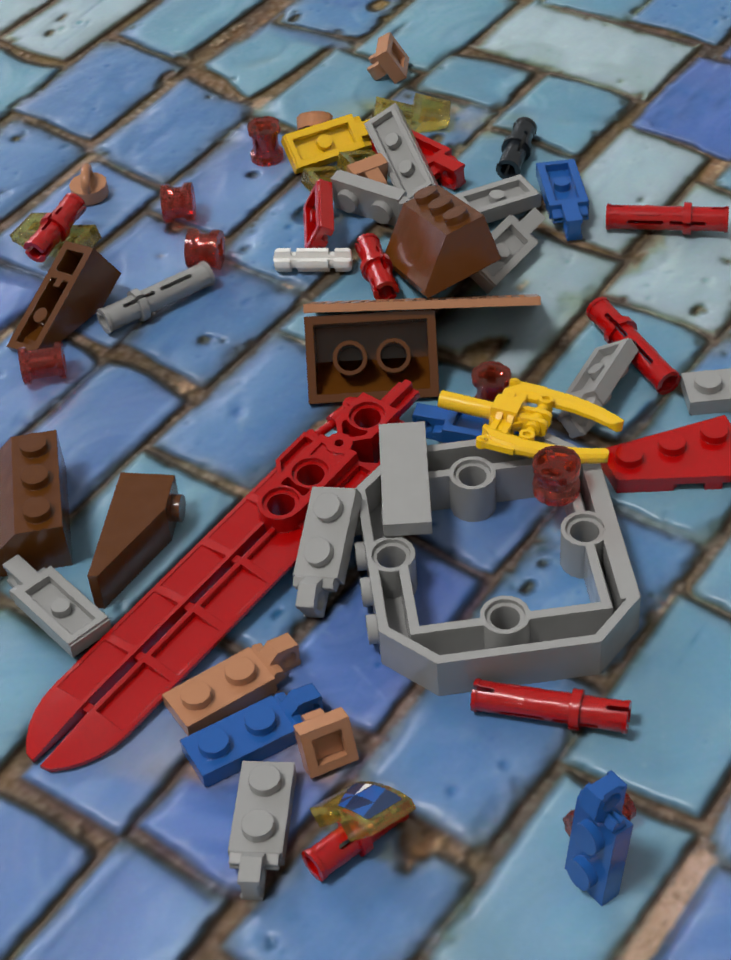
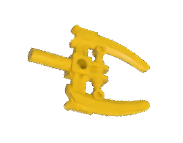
[438,378,624,464]

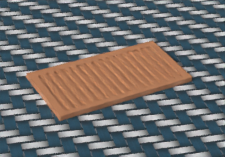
[303,294,541,313]

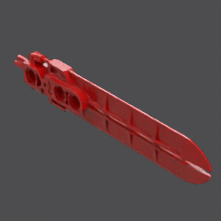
[26,379,420,772]

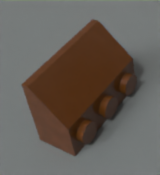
[385,185,501,298]
[304,309,440,404]
[0,430,73,577]

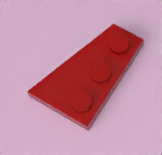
[600,415,731,493]

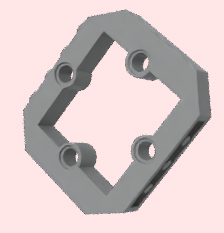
[354,433,641,696]

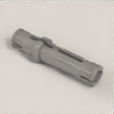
[96,261,215,334]

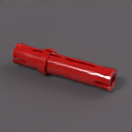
[606,202,729,235]
[586,297,681,395]
[470,678,632,734]

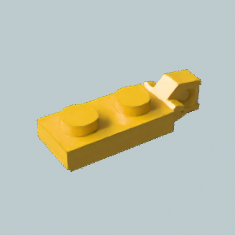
[281,114,372,174]

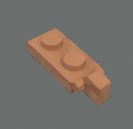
[162,632,301,736]

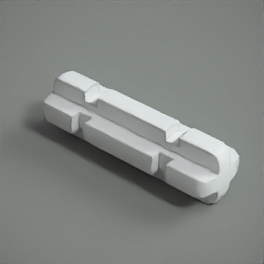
[273,248,353,272]

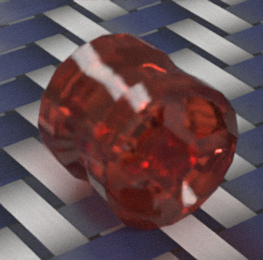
[160,182,196,223]
[184,228,225,270]
[532,445,581,507]

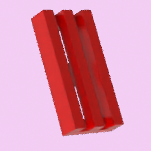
[303,178,334,248]

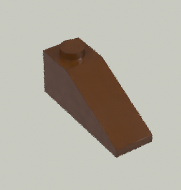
[7,241,121,359]
[87,472,186,609]

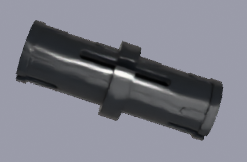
[496,117,537,179]

